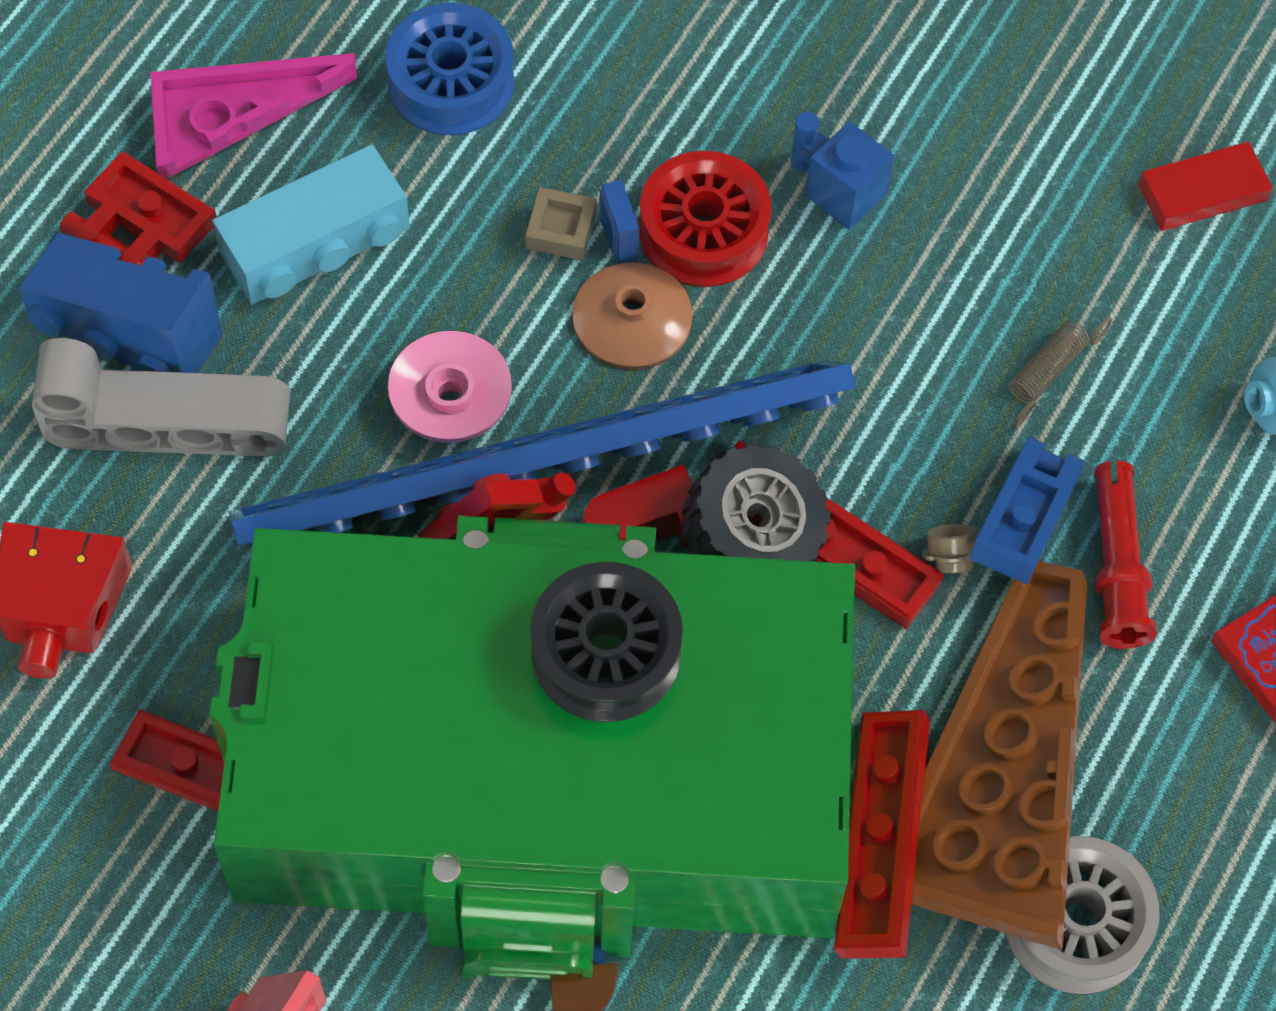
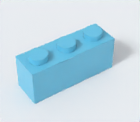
[212,144,410,305]

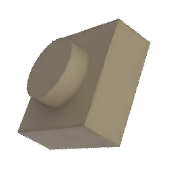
[525,187,597,261]

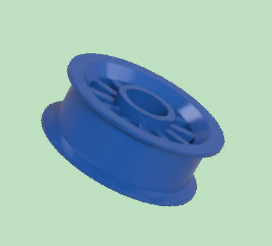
[385,3,514,135]

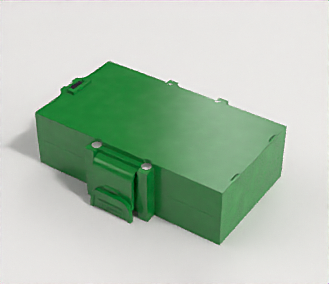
[209,516,855,980]

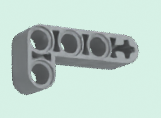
[32,338,291,456]

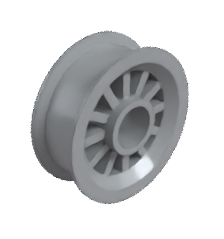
[1005,836,1160,994]

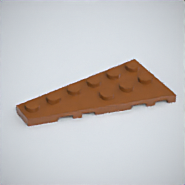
[911,561,1087,950]

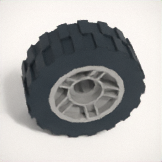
[681,444,830,561]

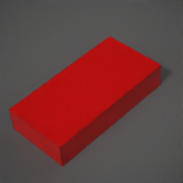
[1138,141,1273,231]

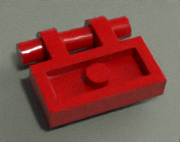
[59,151,217,273]
[417,472,576,540]

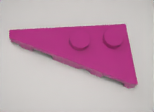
[150,53,357,179]

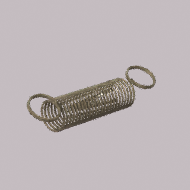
[1008,317,1112,428]

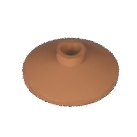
[572,263,692,370]

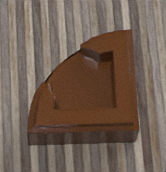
[550,963,618,1011]

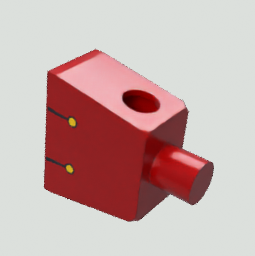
[0,522,132,679]

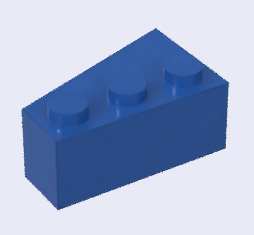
[19,232,223,373]

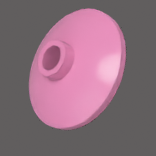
[388,331,512,443]

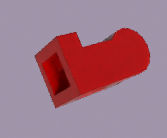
[583,464,692,549]

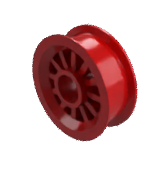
[639,151,772,287]

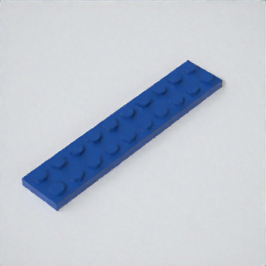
[228,360,856,547]

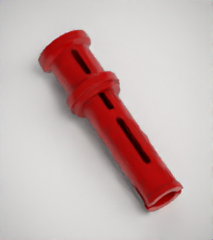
[1093,460,1157,649]

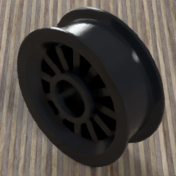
[531,562,683,722]

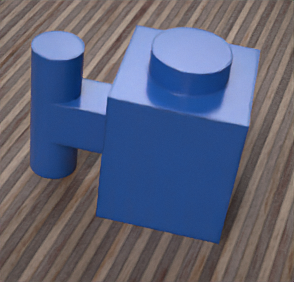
[790,112,895,230]

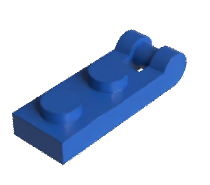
[969,437,1086,585]

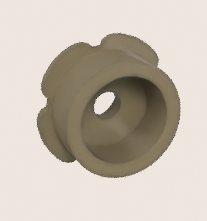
[922,524,978,573]

